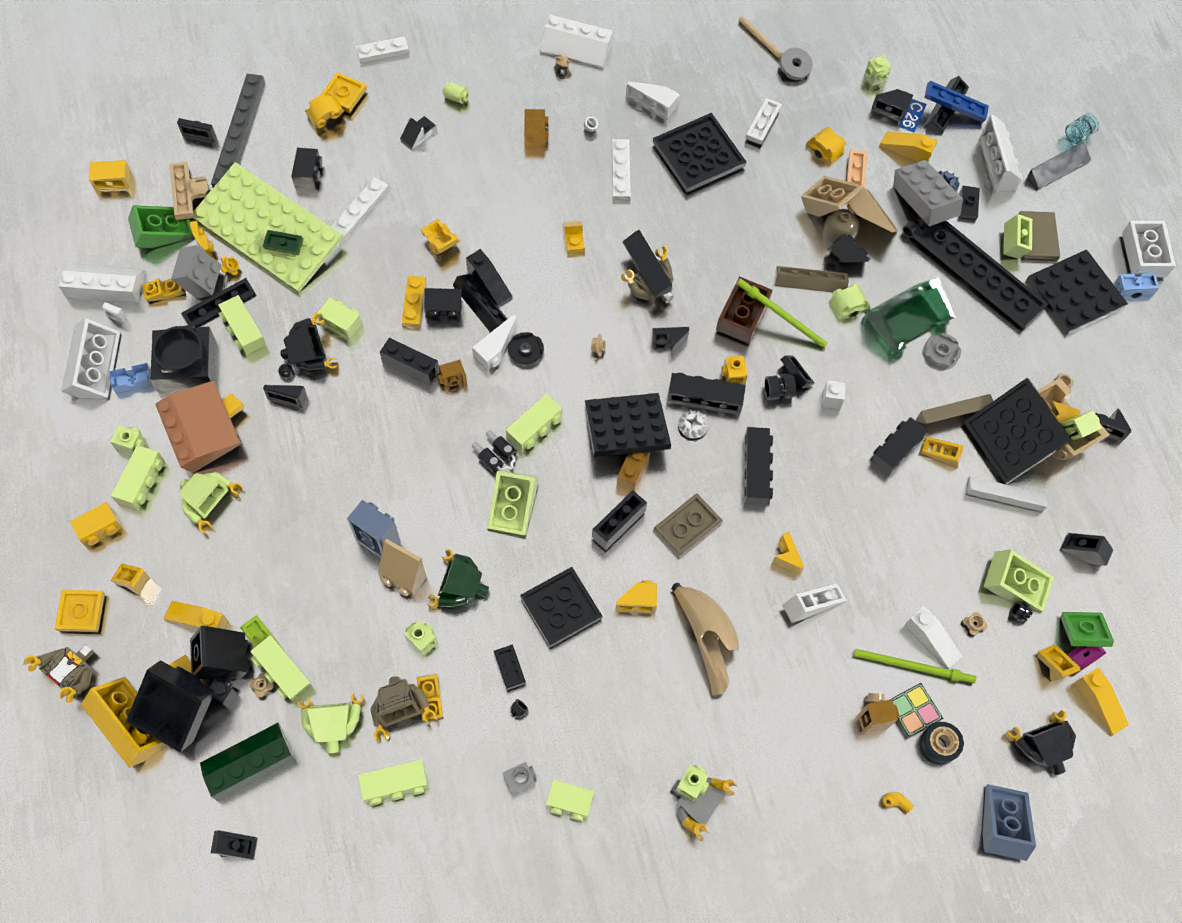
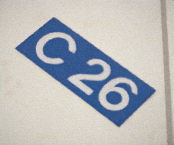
[899,99,927,132]

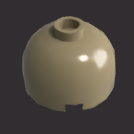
[823,209,860,242]

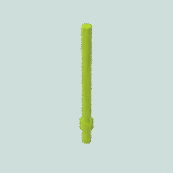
[736,278,828,348]
[854,648,977,684]

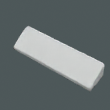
[967,476,1047,512]

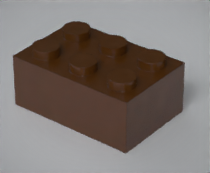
[716,276,773,344]

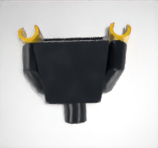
[280,313,338,370]
[1006,710,1076,775]

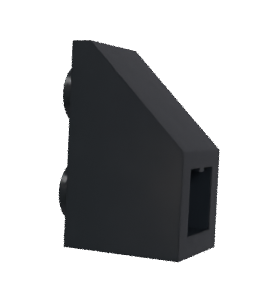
[827,234,870,263]

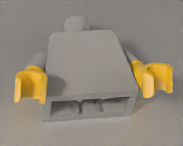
[671,777,738,841]

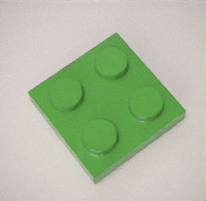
[1061,612,1114,647]

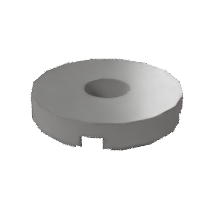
[779,47,813,80]
[923,333,961,368]

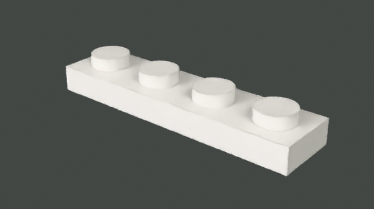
[612,139,631,200]

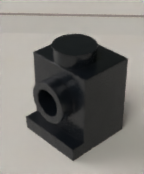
[209,679,240,709]

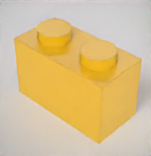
[89,160,131,190]
[70,502,122,547]

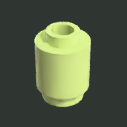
[443,82,469,104]

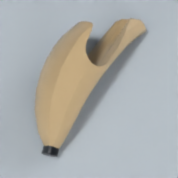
[671,583,739,697]

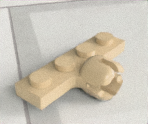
[169,162,210,220]

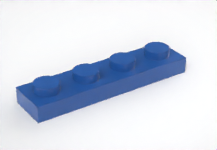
[924,80,989,123]

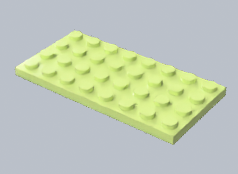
[193,162,344,292]

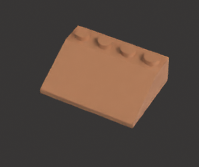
[155,381,241,473]

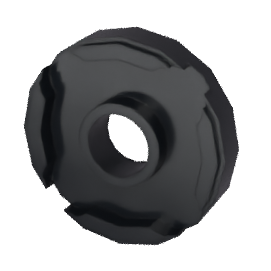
[508,332,544,367]

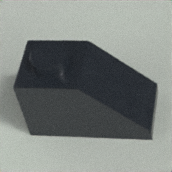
[872,89,913,120]
[1061,533,1113,566]

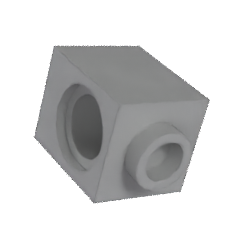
[503,762,537,795]

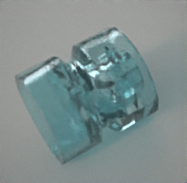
[1065,113,1099,144]

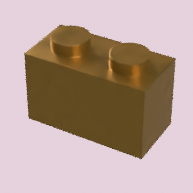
[524,109,549,148]
[617,452,650,491]
[859,699,899,733]

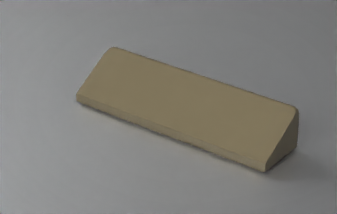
[775,266,849,292]
[916,394,993,424]

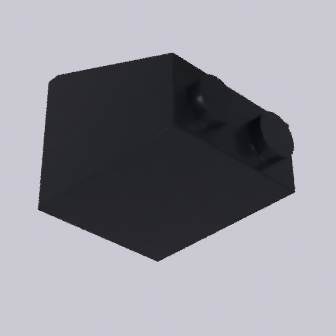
[190,626,250,679]

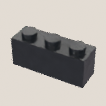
[380,338,440,385]
[871,417,928,476]
[592,490,647,550]

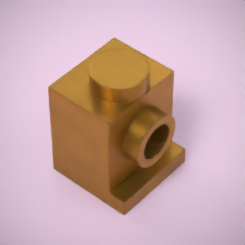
[437,359,467,387]

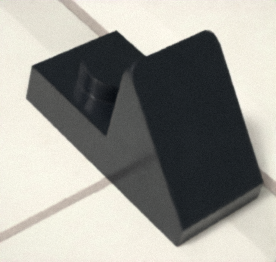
[400,116,437,150]
[651,327,689,355]
[1095,408,1132,441]
[210,830,256,860]

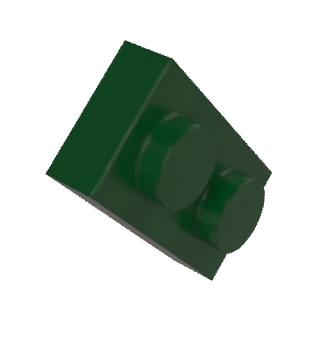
[263,230,304,255]

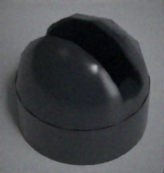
[278,363,294,380]
[510,699,528,718]

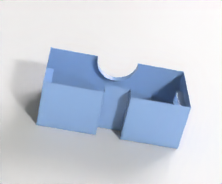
[1116,273,1159,296]
[109,363,153,393]

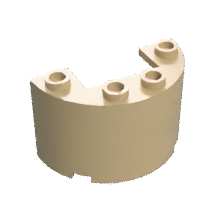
[1038,378,1110,460]

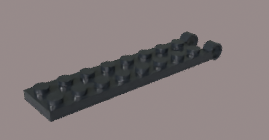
[903,218,1048,329]

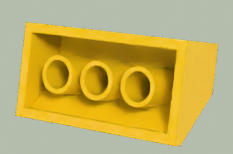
[81,677,166,768]

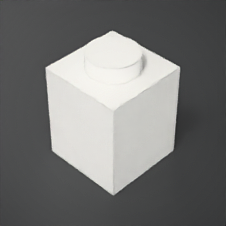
[822,381,846,410]

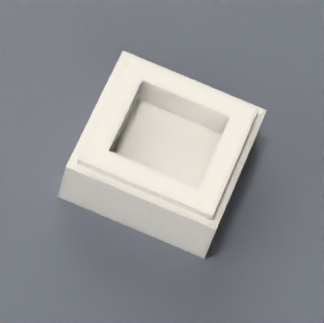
[102,302,126,323]

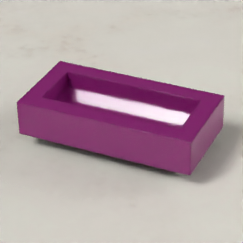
[1067,646,1106,676]

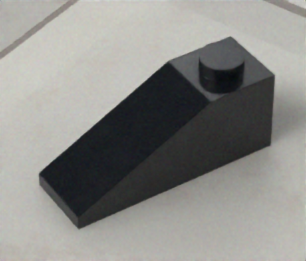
[466,249,513,307]

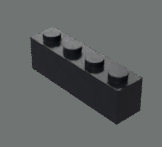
[667,373,746,413]
[744,427,773,506]

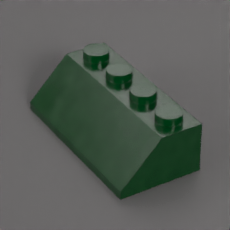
[200,723,296,801]

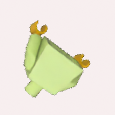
[179,472,243,534]
[298,694,364,753]

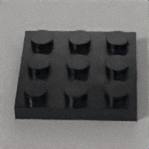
[520,567,603,648]

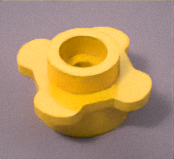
[221,256,239,276]

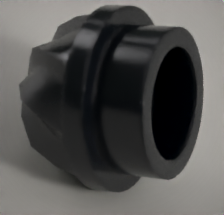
[1011,601,1033,621]

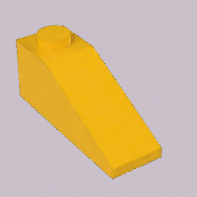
[879,131,938,162]
[163,601,228,631]
[1074,667,1129,736]

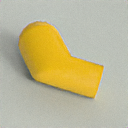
[882,792,914,813]

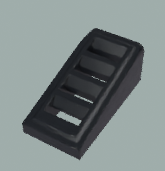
[263,385,307,406]

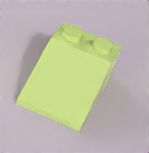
[487,470,539,535]
[984,550,1054,612]

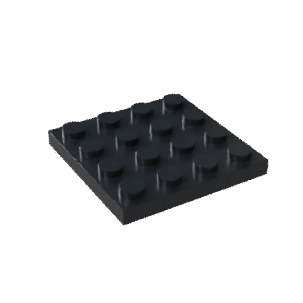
[653,112,747,192]
[1027,249,1128,335]
[964,378,1073,484]
[585,393,671,457]

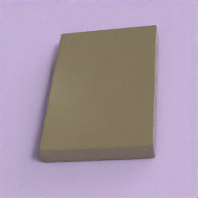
[1019,211,1060,260]
[653,493,723,558]

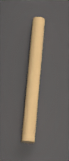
[739,16,783,60]

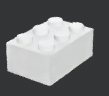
[1122,221,1176,277]

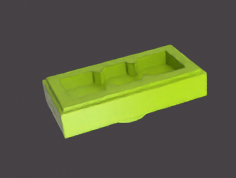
[240,615,282,648]

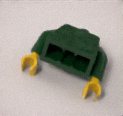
[427,549,489,609]

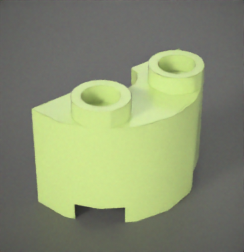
[829,283,870,319]

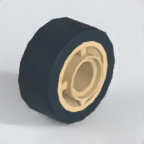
[921,722,964,764]

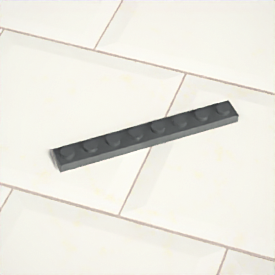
[211,73,264,188]

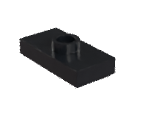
[177,118,216,140]
[959,185,980,220]
[780,355,814,388]
[494,644,526,690]

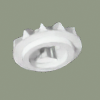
[678,410,708,438]

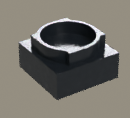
[150,325,215,390]
[126,660,215,753]

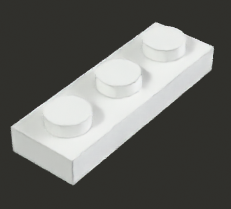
[356,36,409,63]
[745,98,782,145]

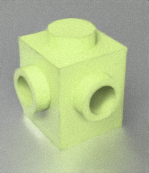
[865,55,891,85]
[110,425,145,455]
[404,620,437,656]
[676,765,709,802]

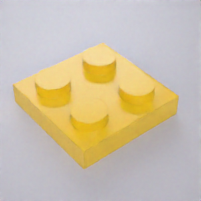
[321,72,367,113]
[54,590,105,632]

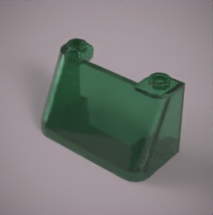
[864,278,955,352]

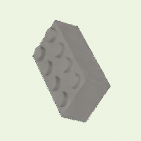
[893,160,963,226]

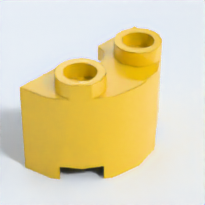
[305,93,344,130]
[806,127,846,165]
[420,219,460,255]

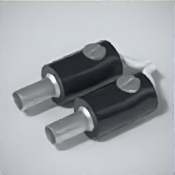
[472,430,518,473]

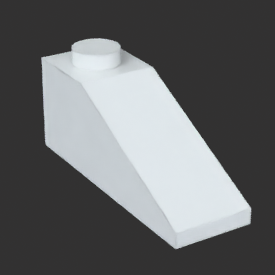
[626,81,680,118]
[472,315,517,370]
[783,583,847,623]
[905,606,962,669]

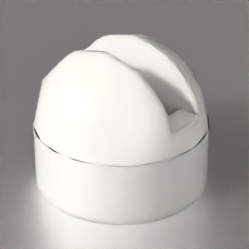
[584,117,598,132]

